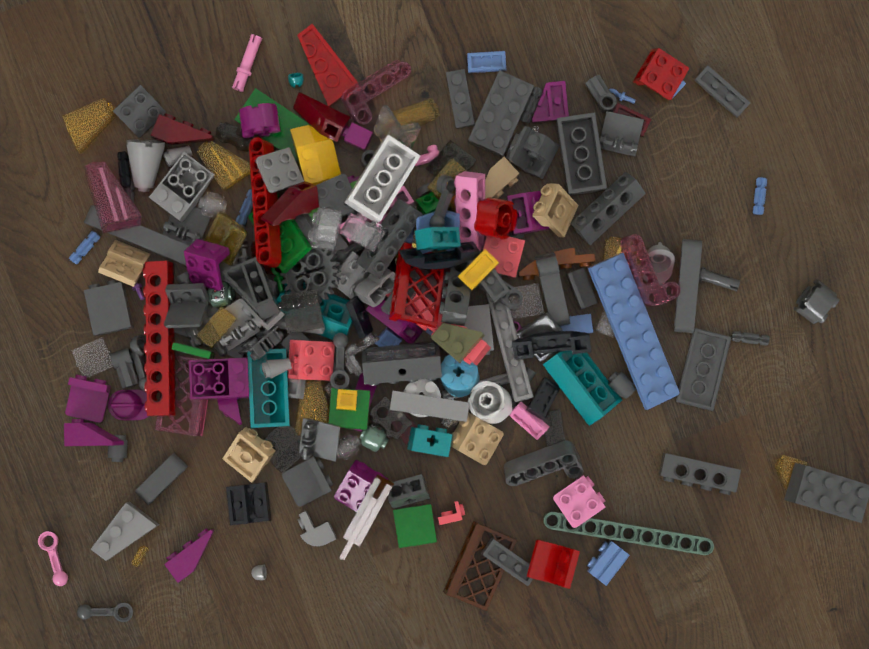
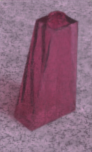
[85,161,141,233]

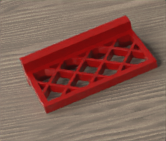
[389,242,444,328]

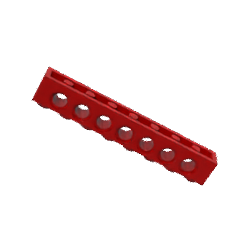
[143,261,176,416]

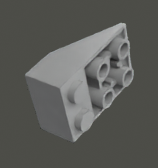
[149,152,215,223]

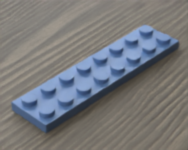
[588,253,679,410]

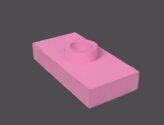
[509,402,550,440]

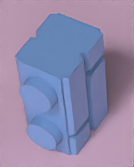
[587,540,630,586]

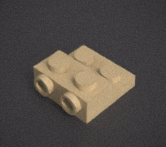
[532,183,579,237]
[222,427,276,483]

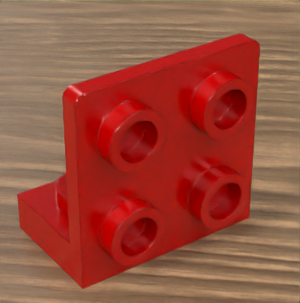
[633,48,689,100]
[527,540,580,589]

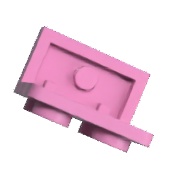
[553,475,605,528]

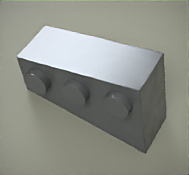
[222,257,280,320]

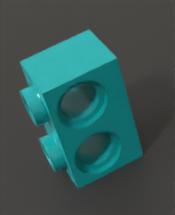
[415,227,461,250]

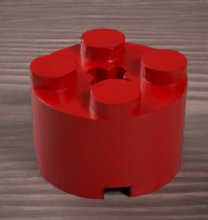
[474,197,517,239]

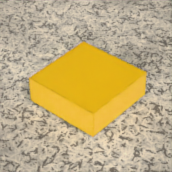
[336,389,357,411]

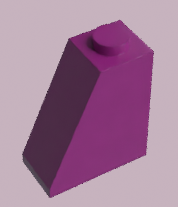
[366,300,423,344]

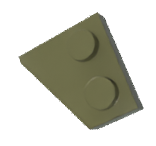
[430,323,485,363]

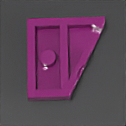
[532,81,569,123]

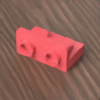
[438,501,465,525]

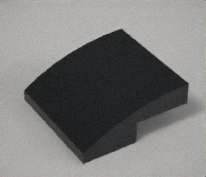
[226,482,271,525]

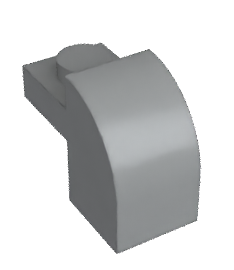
[297,510,337,546]

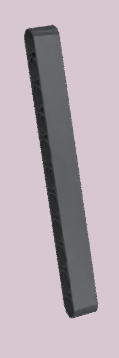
[84,205,280,301]

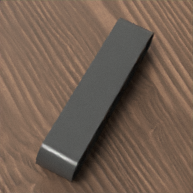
[674,239,702,333]

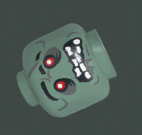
[207,282,235,308]
[359,423,389,452]

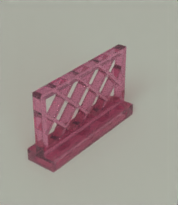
[155,355,208,437]

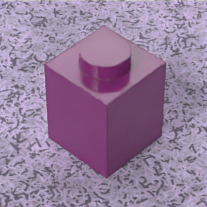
[342,123,373,152]

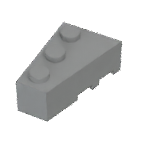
[91,502,160,561]

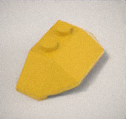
[290,125,341,185]

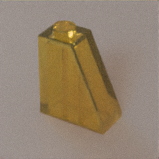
[62,98,115,153]
[380,98,440,138]
[197,141,251,192]
[294,380,329,435]

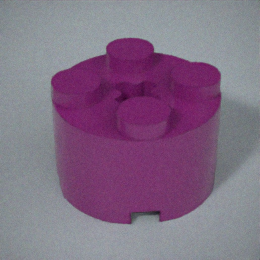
[239,103,281,138]

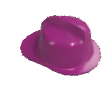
[108,390,149,420]

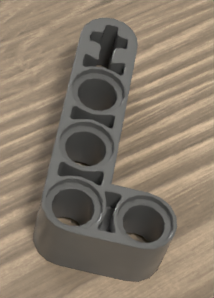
[535,252,570,326]
[503,440,584,486]

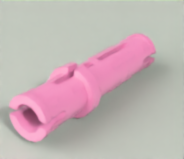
[232,34,262,92]

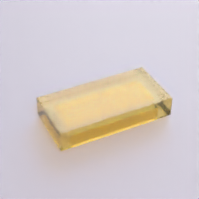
[197,306,237,348]

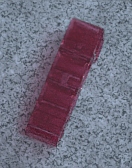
[341,60,411,125]
[620,234,681,307]

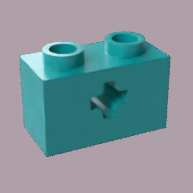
[407,424,453,457]

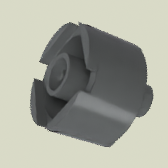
[794,279,840,324]

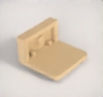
[451,412,503,465]

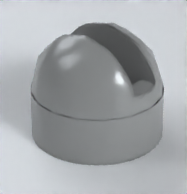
[251,565,267,581]

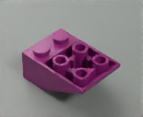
[506,191,550,236]
[189,358,249,399]

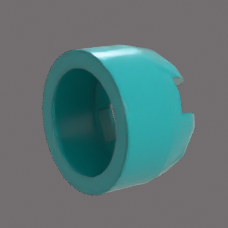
[288,73,304,88]

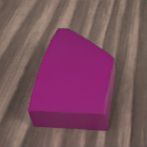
[217,399,242,425]

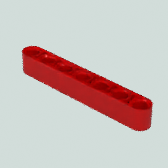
[249,137,282,268]

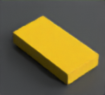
[458,249,499,291]

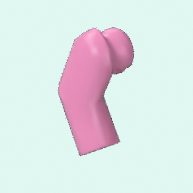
[415,145,439,166]

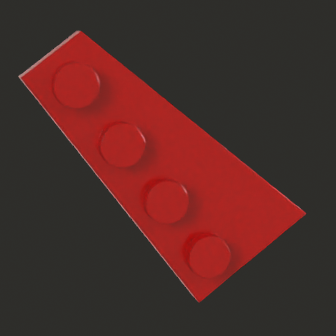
[297,24,359,107]

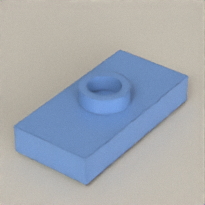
[467,51,506,73]

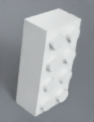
[344,135,420,224]

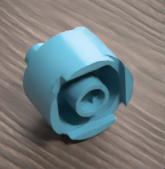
[440,355,480,397]

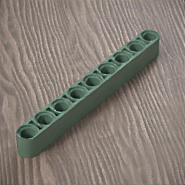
[543,511,714,555]

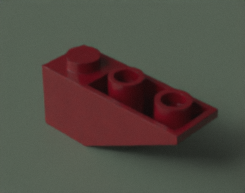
[293,92,350,142]
[150,113,214,145]
[261,181,319,226]

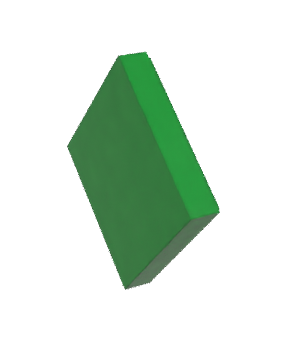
[172,342,215,359]
[328,388,370,430]
[393,504,437,548]

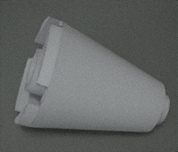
[126,139,165,192]

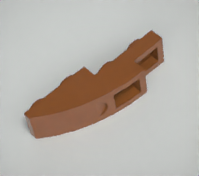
[518,248,595,280]

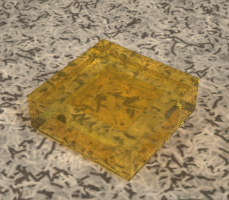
[132,546,149,567]

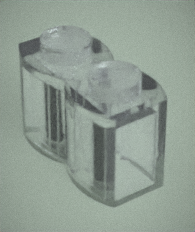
[308,207,342,251]
[339,213,386,252]

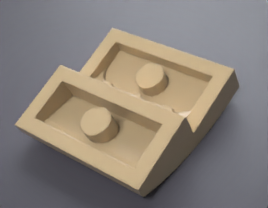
[98,240,150,287]

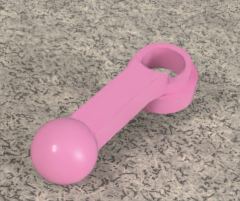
[38,531,68,586]

